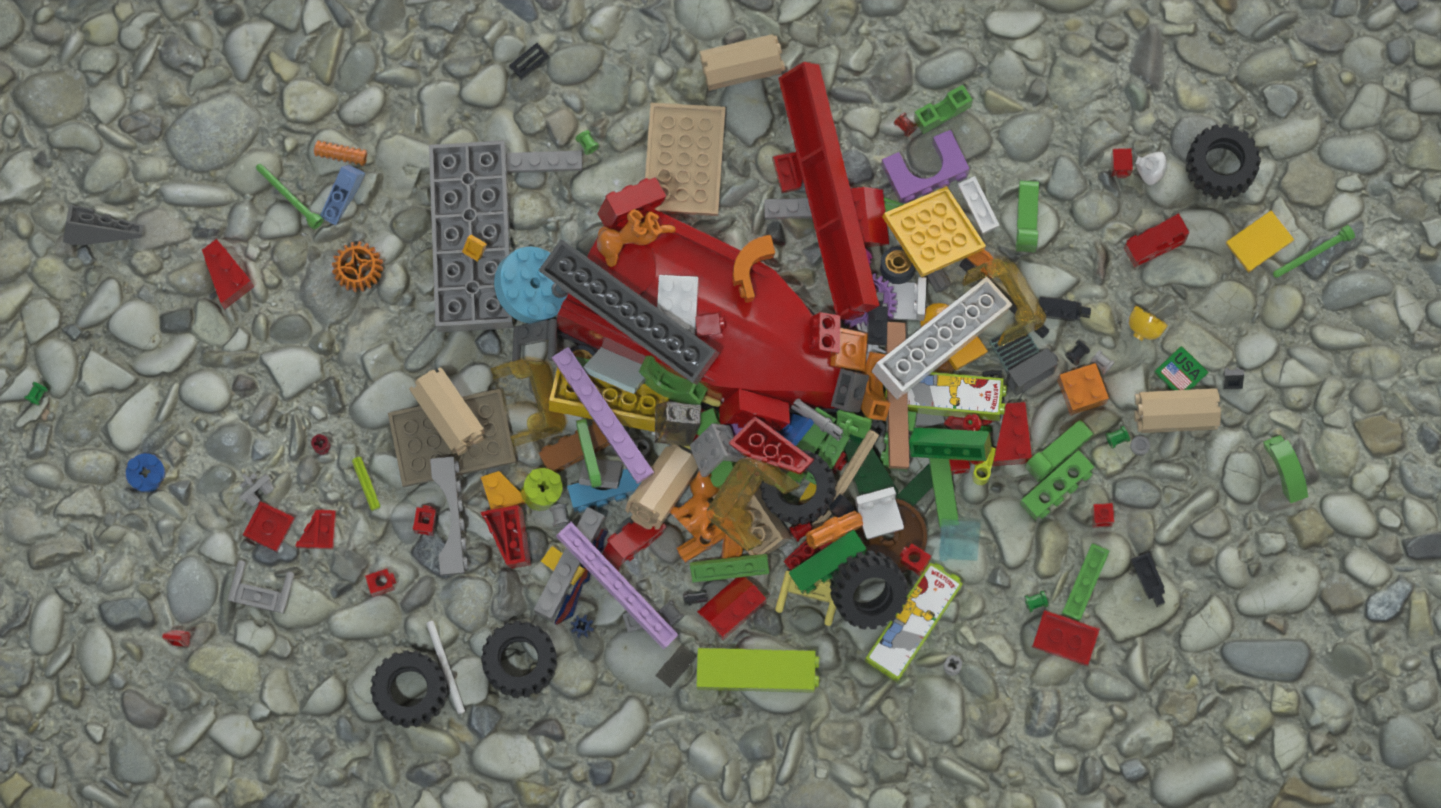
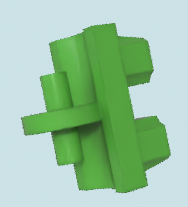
[836,410,872,439]

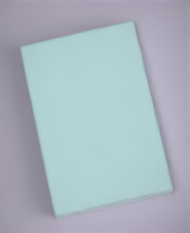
[583,347,646,394]

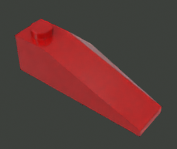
[729,416,813,475]

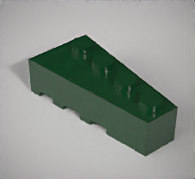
[844,434,899,496]

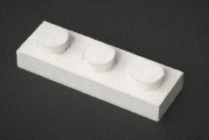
[958,176,1000,235]

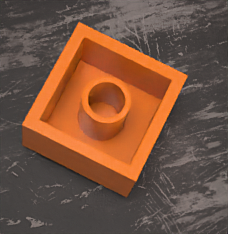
[1057,363,1109,416]

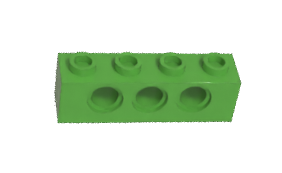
[1020,450,1094,521]

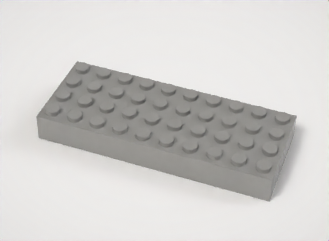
[429,141,514,332]

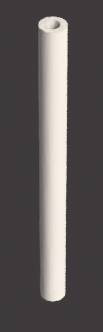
[426,621,465,714]

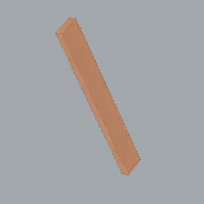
[886,322,909,469]

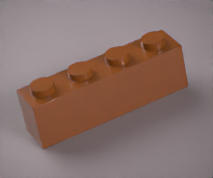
[539,421,610,473]

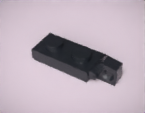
[867,292,888,346]
[1037,297,1091,322]
[1130,552,1165,608]

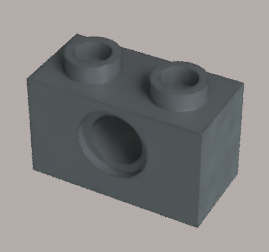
[831,369,869,413]

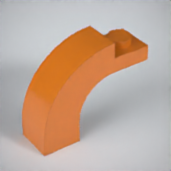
[732,235,775,303]
[860,352,891,421]

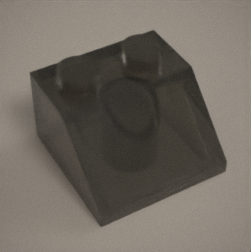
[655,402,701,446]

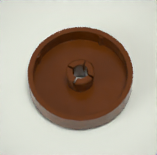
[854,498,927,574]

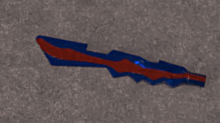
[554,529,608,625]

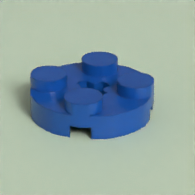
[126,453,165,493]

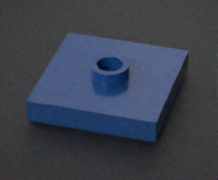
[776,413,814,446]

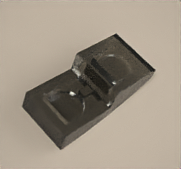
[655,645,697,688]

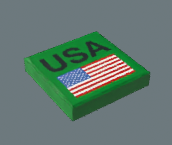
[1154,346,1209,391]

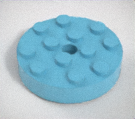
[494,247,568,324]

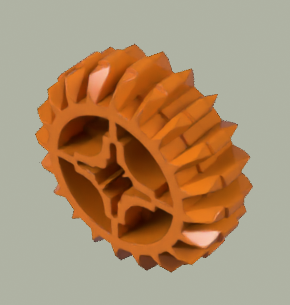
[332,241,383,292]

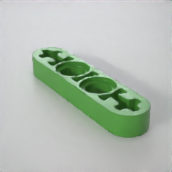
[576,419,602,488]

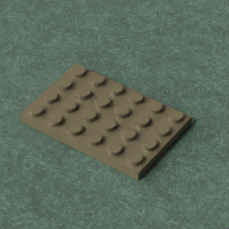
[388,389,516,488]

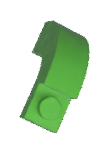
[639,356,707,405]
[1263,435,1308,504]

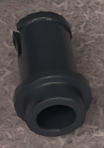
[683,590,708,607]

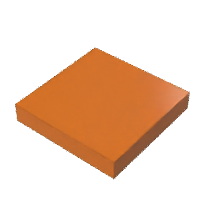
[831,328,868,372]

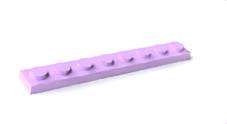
[552,347,654,484]
[556,522,678,649]

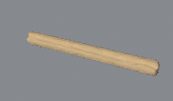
[811,430,878,529]

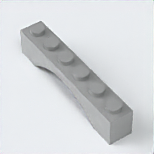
[430,457,468,576]
[534,507,605,623]

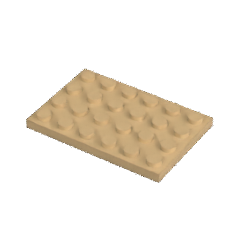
[645,103,725,216]

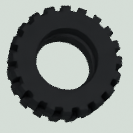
[1185,124,1261,200]
[760,449,837,525]
[830,551,908,630]
[481,620,557,698]
[370,650,448,728]

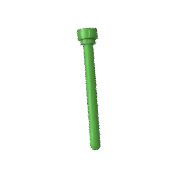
[256,164,324,230]
[1273,225,1355,278]

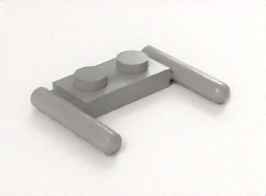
[227,560,294,614]

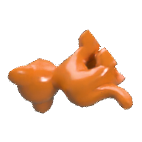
[597,209,675,267]
[670,471,721,540]

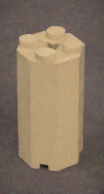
[700,34,785,91]
[409,368,485,456]
[1134,389,1221,433]
[625,444,698,529]

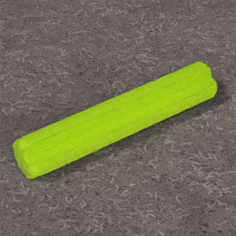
[352,457,381,511]

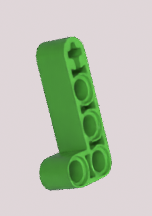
[1016,180,1039,252]
[1025,420,1094,482]

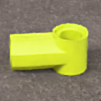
[972,447,996,486]

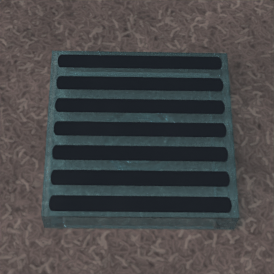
[989,323,1040,374]

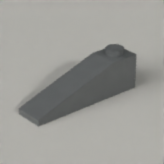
[63,205,143,245]

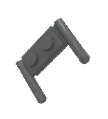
[512,319,557,368]

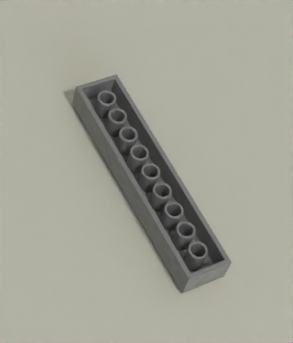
[538,239,720,385]

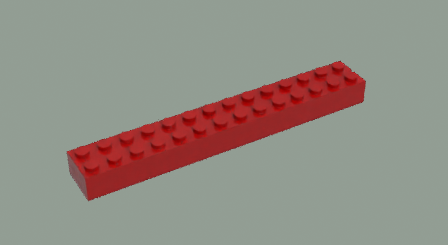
[778,61,879,321]

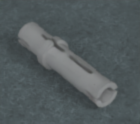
[791,399,844,441]

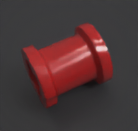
[789,522,813,542]

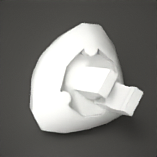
[1135,152,1167,185]

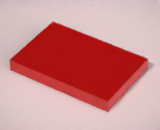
[1032,610,1100,667]

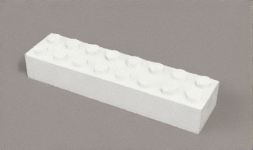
[872,277,1012,400]

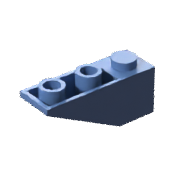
[320,165,365,226]

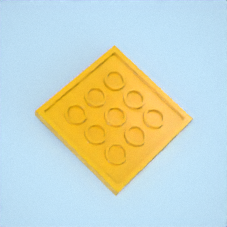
[883,186,986,278]

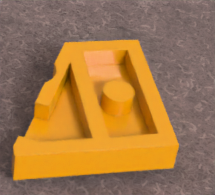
[481,471,526,510]

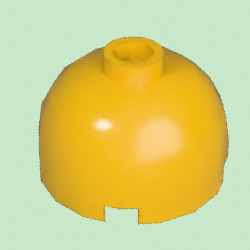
[1129,305,1168,341]

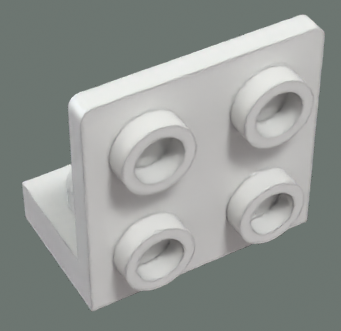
[888,277,926,321]
[856,487,904,539]

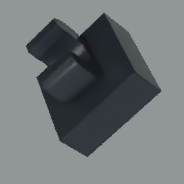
[1222,367,1244,389]

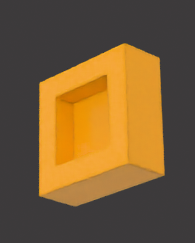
[462,235,487,262]

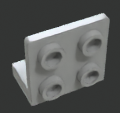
[690,424,742,477]

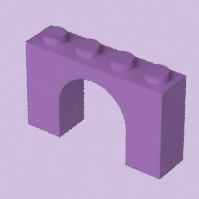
[881,130,970,203]

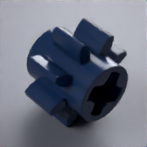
[570,615,594,639]

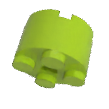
[521,468,562,511]

